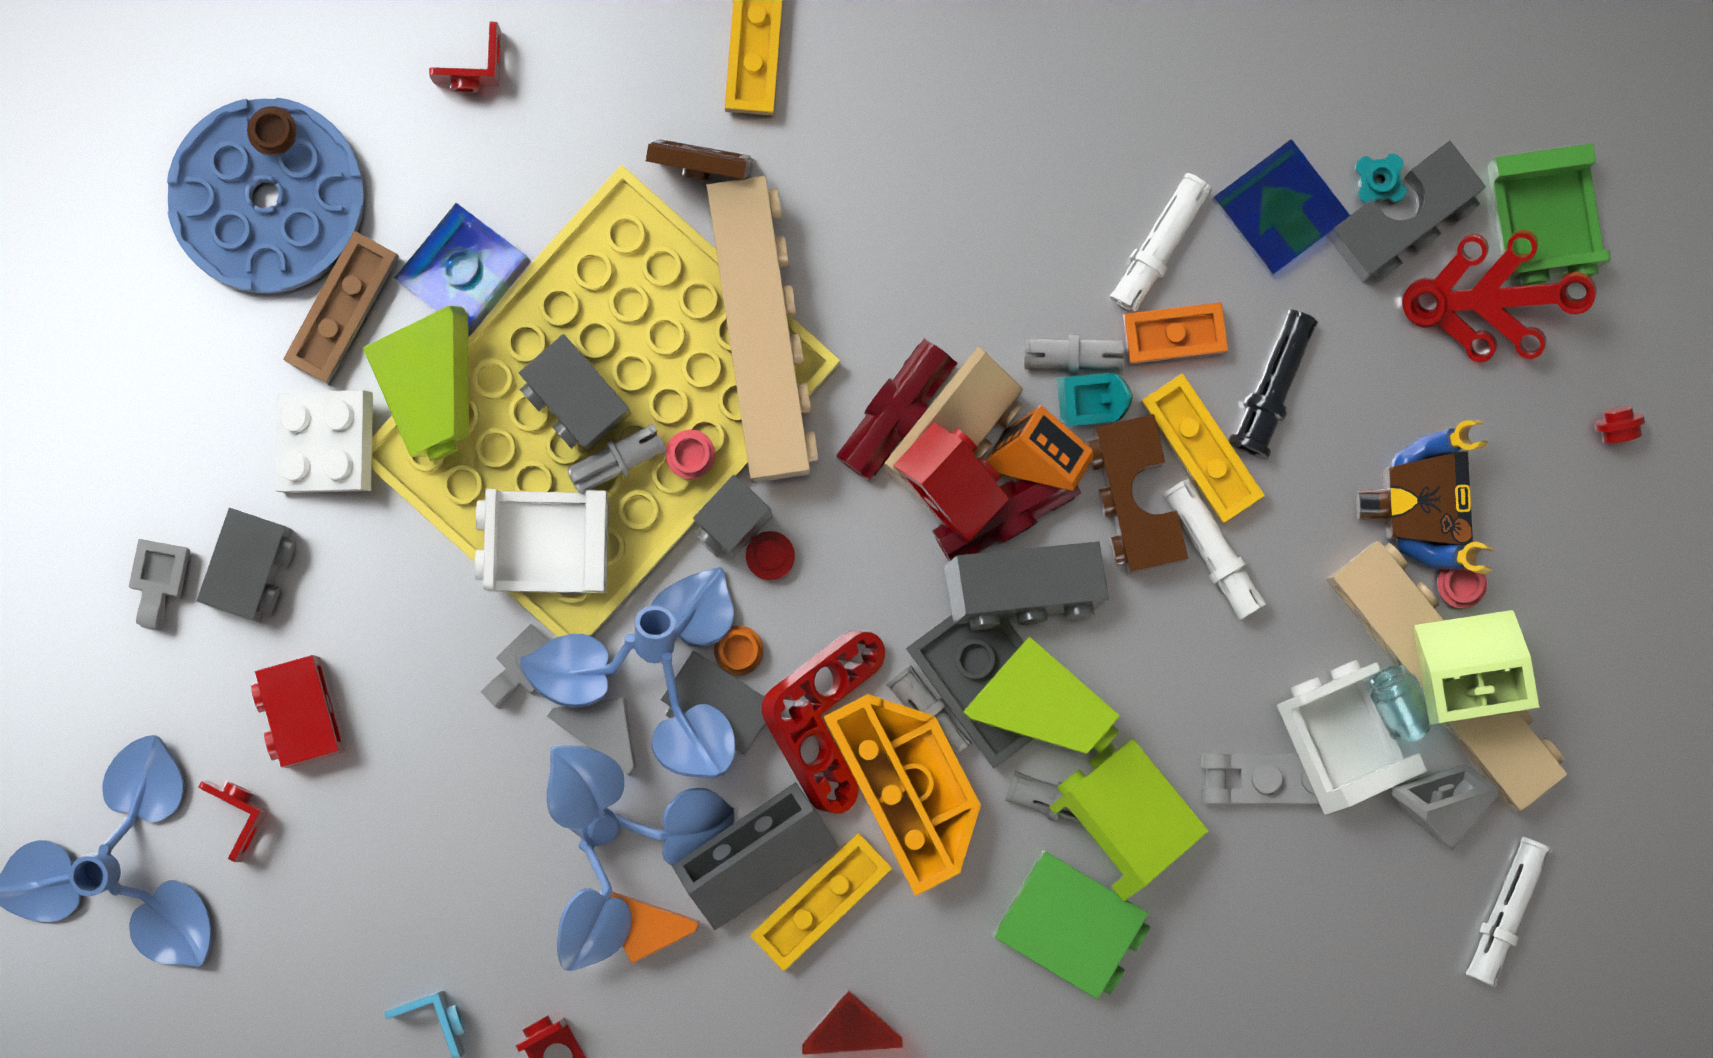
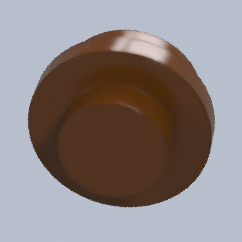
[247,106,298,156]

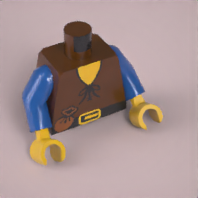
[1356,420,1494,575]

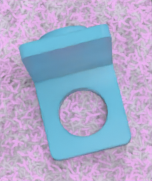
[384,991,466,1058]

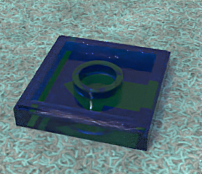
[1212,139,1350,277]
[394,203,531,337]

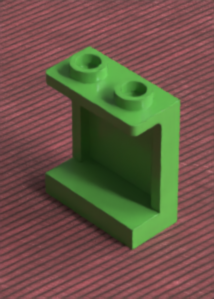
[1487,143,1611,285]
[992,851,1150,1000]

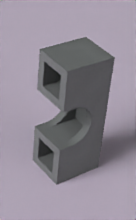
[1327,140,1486,282]

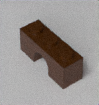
[1087,414,1189,575]

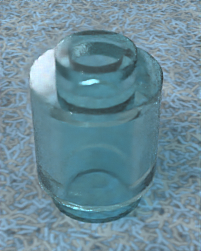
[1370,665,1432,742]

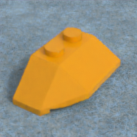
[824,694,981,896]

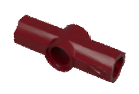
[836,338,958,482]
[932,479,1081,562]

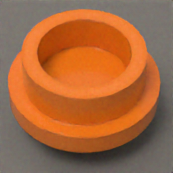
[714,626,763,675]

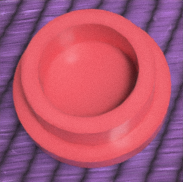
[666,429,715,479]
[1437,565,1487,609]

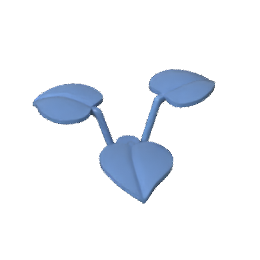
[520,567,735,778]
[0,735,212,967]
[547,745,734,971]

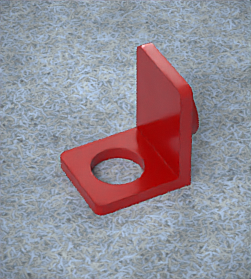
[429,21,501,93]
[198,781,268,863]
[515,1016,586,1058]

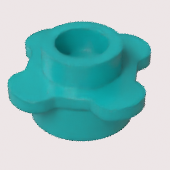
[1355,154,1407,204]

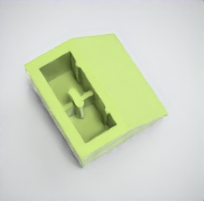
[1413,610,1539,725]

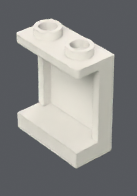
[475,489,609,594]
[1277,659,1427,815]

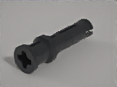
[1228,309,1318,459]

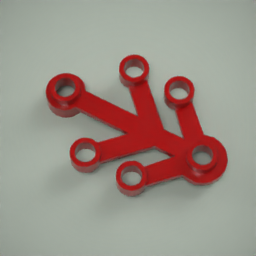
[1402,230,1597,362]

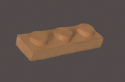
[283,231,399,385]

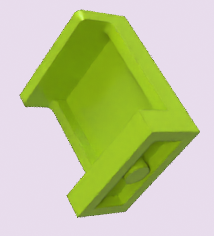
[1049,738,1209,902]

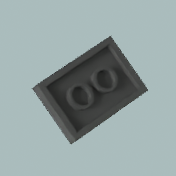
[906,615,1033,769]

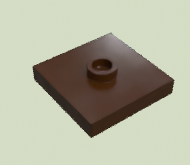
[646,139,753,181]

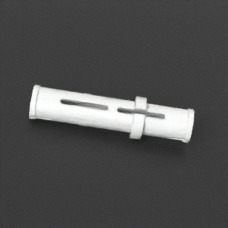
[1110,173,1212,313]
[1163,478,1267,621]
[1465,837,1552,987]

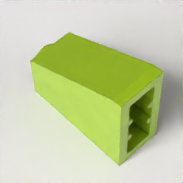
[363,305,469,462]
[962,636,1120,755]

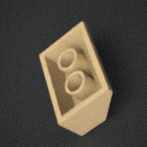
[884,346,1024,507]

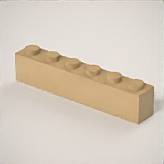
[706,176,818,483]
[1327,540,1567,812]

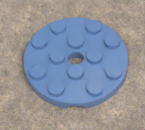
[167,97,365,294]

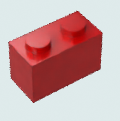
[893,422,1009,542]
[251,655,345,768]

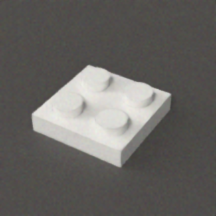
[275,390,373,493]

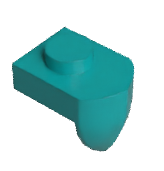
[1057,373,1133,427]

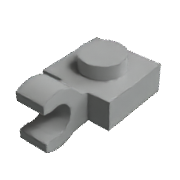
[128,539,190,630]
[481,624,549,708]

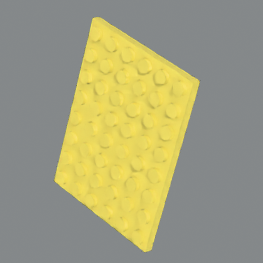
[371,164,840,637]

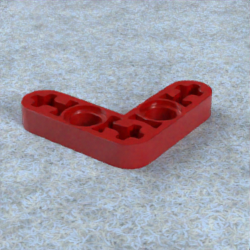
[761,631,885,814]

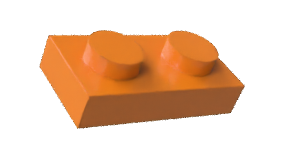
[1123,302,1228,365]

